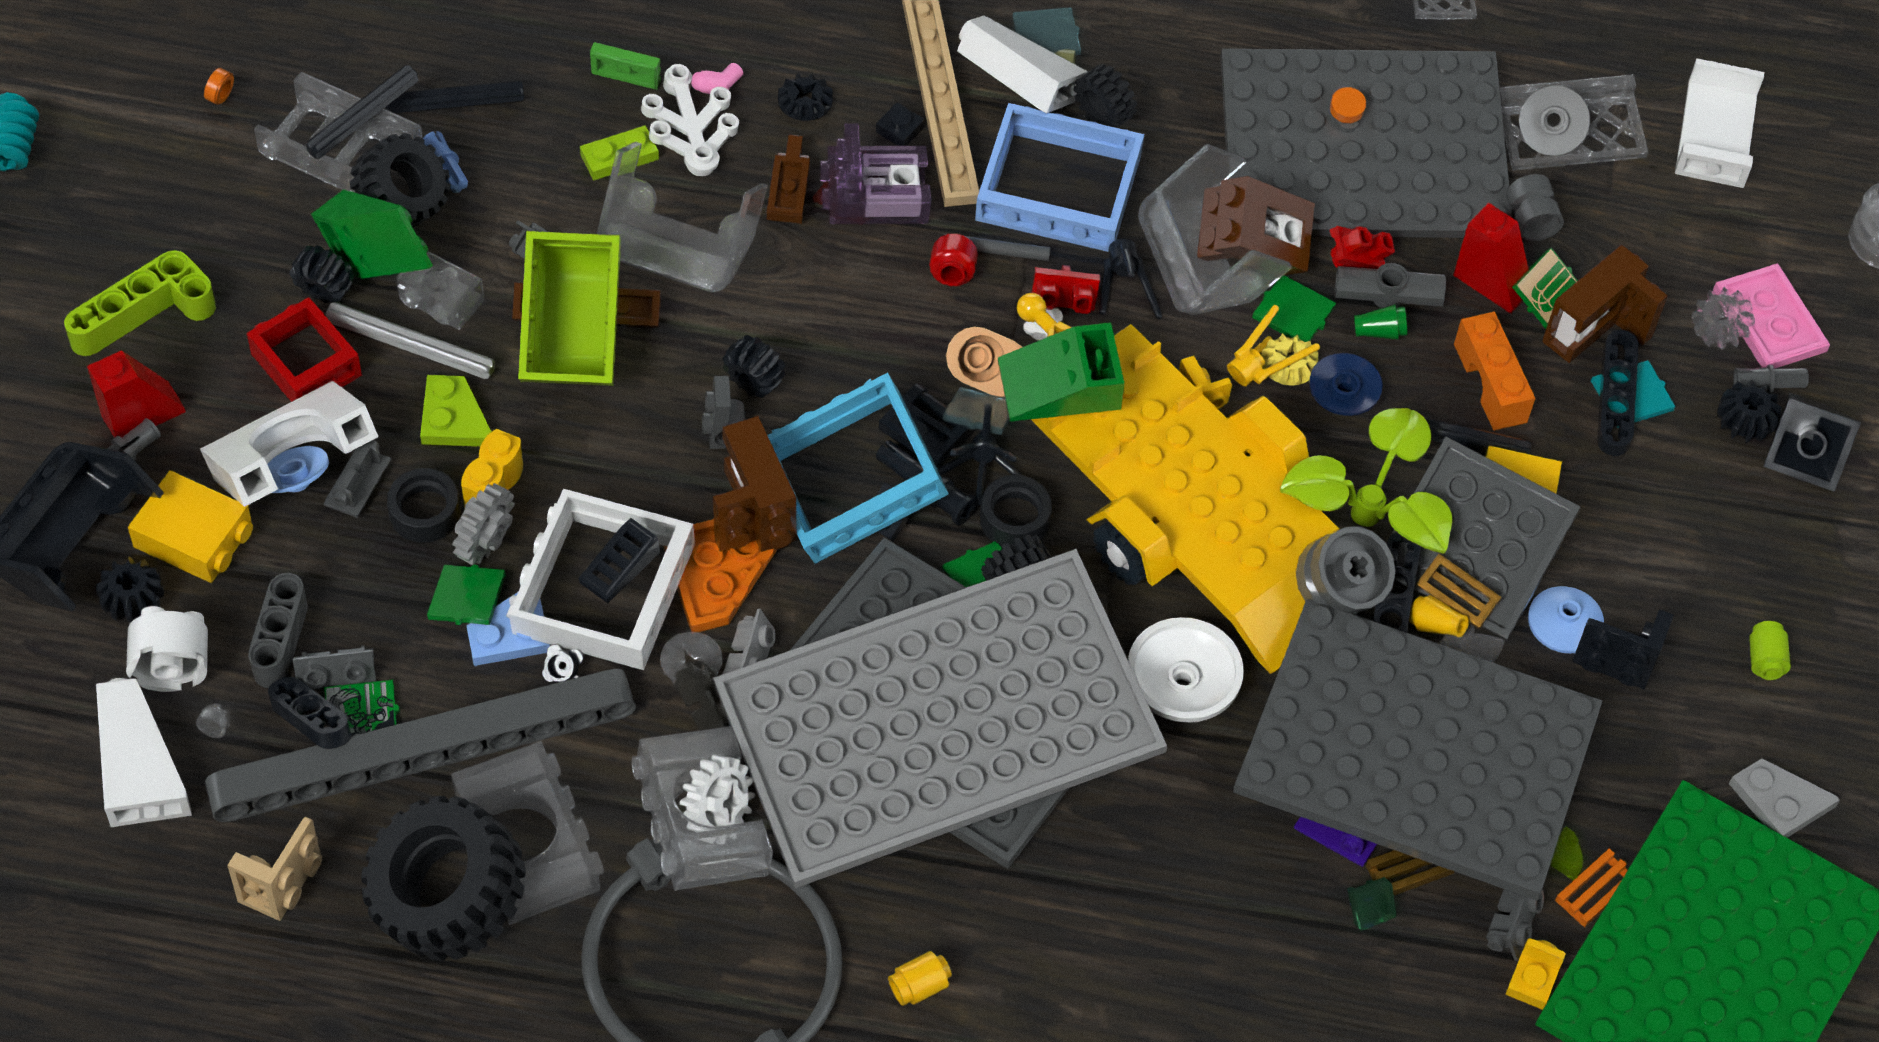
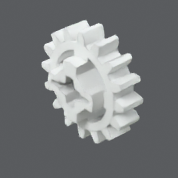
[680,754,755,843]

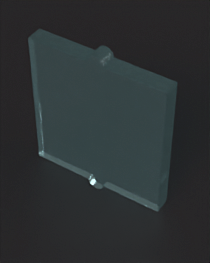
[1013,7,1081,55]
[943,387,1010,435]

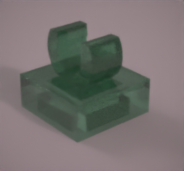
[1347,877,1397,931]

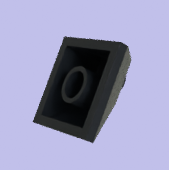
[1763,392,1861,491]

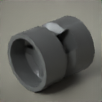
[1506,174,1564,241]

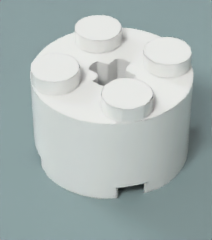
[126,606,208,692]

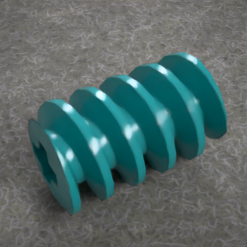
[0,92,40,171]

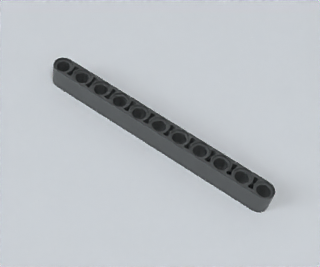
[205,669,636,822]

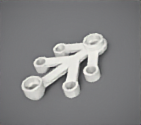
[641,64,739,176]

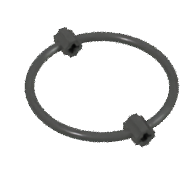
[581,838,843,1042]

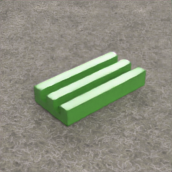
[590,42,661,90]

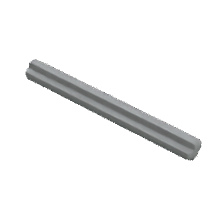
[325,302,495,379]

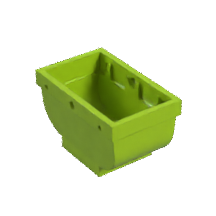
[518,231,621,386]

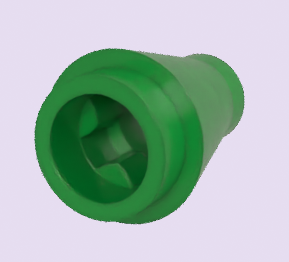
[1354,304,1407,340]

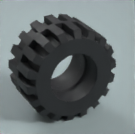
[349,133,450,228]

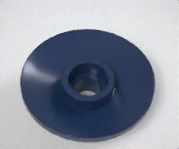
[1309,353,1383,416]

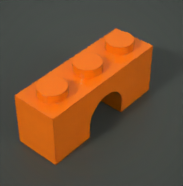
[1454,311,1535,431]

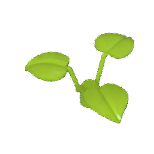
[1280,408,1452,554]

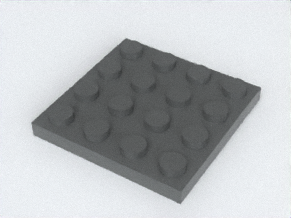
[1386,437,1581,641]

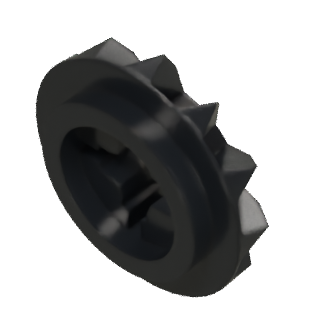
[778,73,833,121]

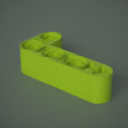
[64,250,216,356]

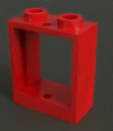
[247,297,362,402]

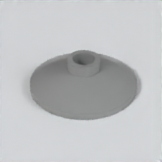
[1519,85,1590,156]

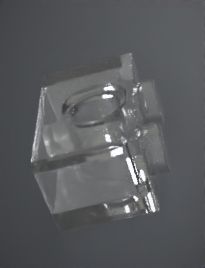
[396,251,484,330]

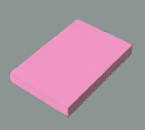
[1713,263,1830,369]

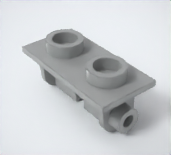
[722,609,775,675]

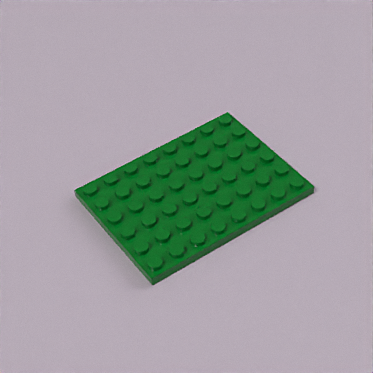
[1535,780,1879,1042]

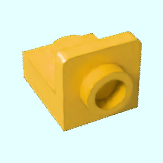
[1179,356,1232,409]
[1505,938,1566,1010]

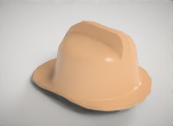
[946,326,1022,397]

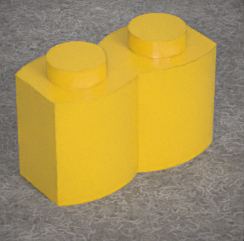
[461,429,523,508]

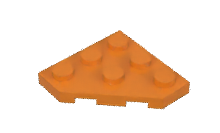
[663,519,777,634]

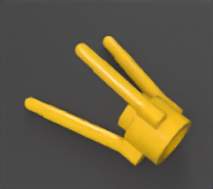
[1227,305,1320,386]

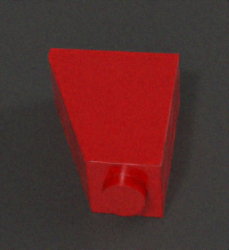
[1453,202,1528,314]
[87,350,186,438]

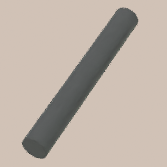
[944,233,1051,261]

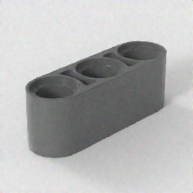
[248,573,308,688]

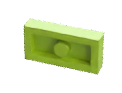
[580,125,659,181]

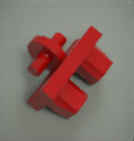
[1330,226,1395,269]
[1031,265,1100,314]

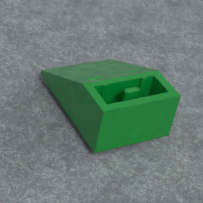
[311,190,433,279]
[998,323,1125,422]

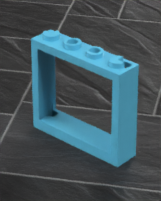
[767,372,949,564]

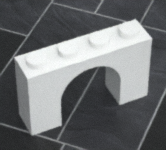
[200,381,378,507]

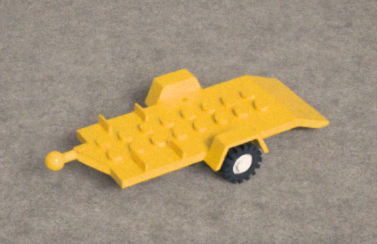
[1017,293,1340,674]

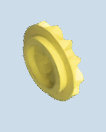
[1261,333,1318,386]

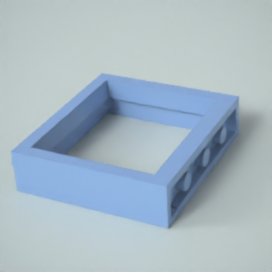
[975,103,1144,252]

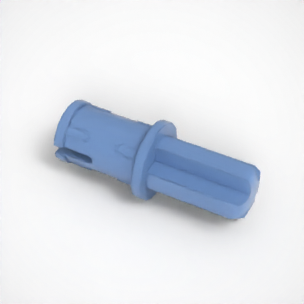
[423,131,468,193]

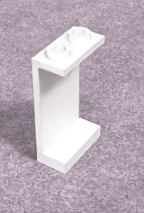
[1675,58,1765,188]

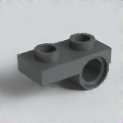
[702,376,745,449]

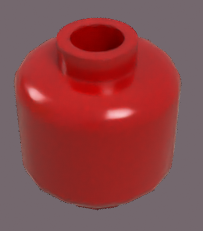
[929,233,978,287]

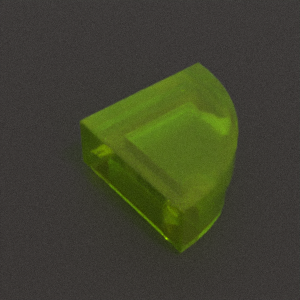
[1550,826,1583,881]

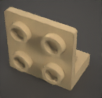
[227,817,322,921]

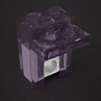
[820,123,931,224]

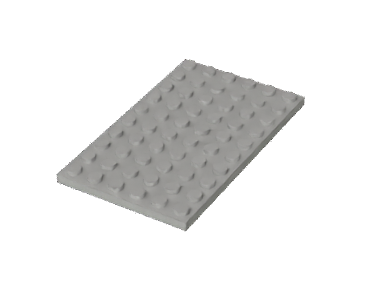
[713,549,1167,888]

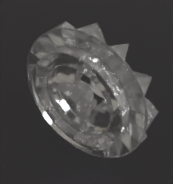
[660,632,722,690]

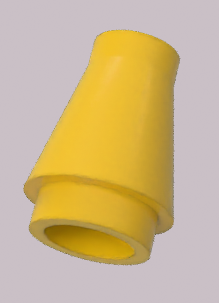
[1409,595,1469,637]

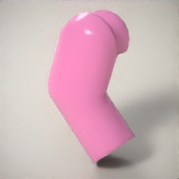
[691,63,743,94]

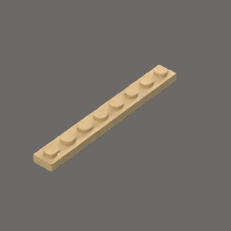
[902,0,979,207]

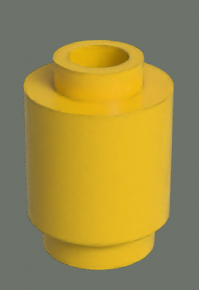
[888,951,952,1006]

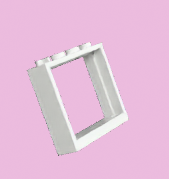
[506,489,695,670]

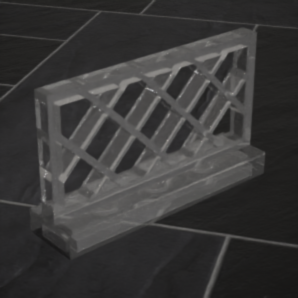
[1500,74,1649,171]

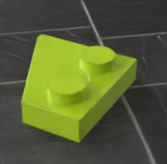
[420,375,491,447]

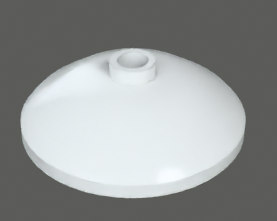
[1128,617,1244,722]

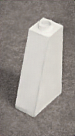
[957,16,1088,113]
[96,678,192,827]

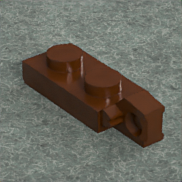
[767,135,810,224]

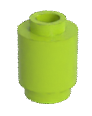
[1749,621,1791,680]

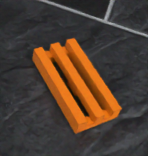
[1555,848,1628,927]

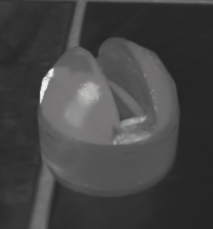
[196,703,231,738]

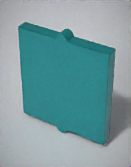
[1591,360,1676,428]

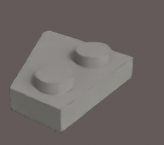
[1729,758,1840,838]

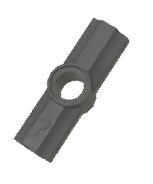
[1334,263,1446,308]

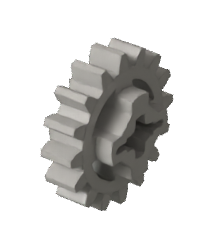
[453,483,515,565]

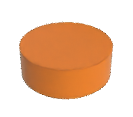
[204,68,234,105]
[1330,87,1366,123]

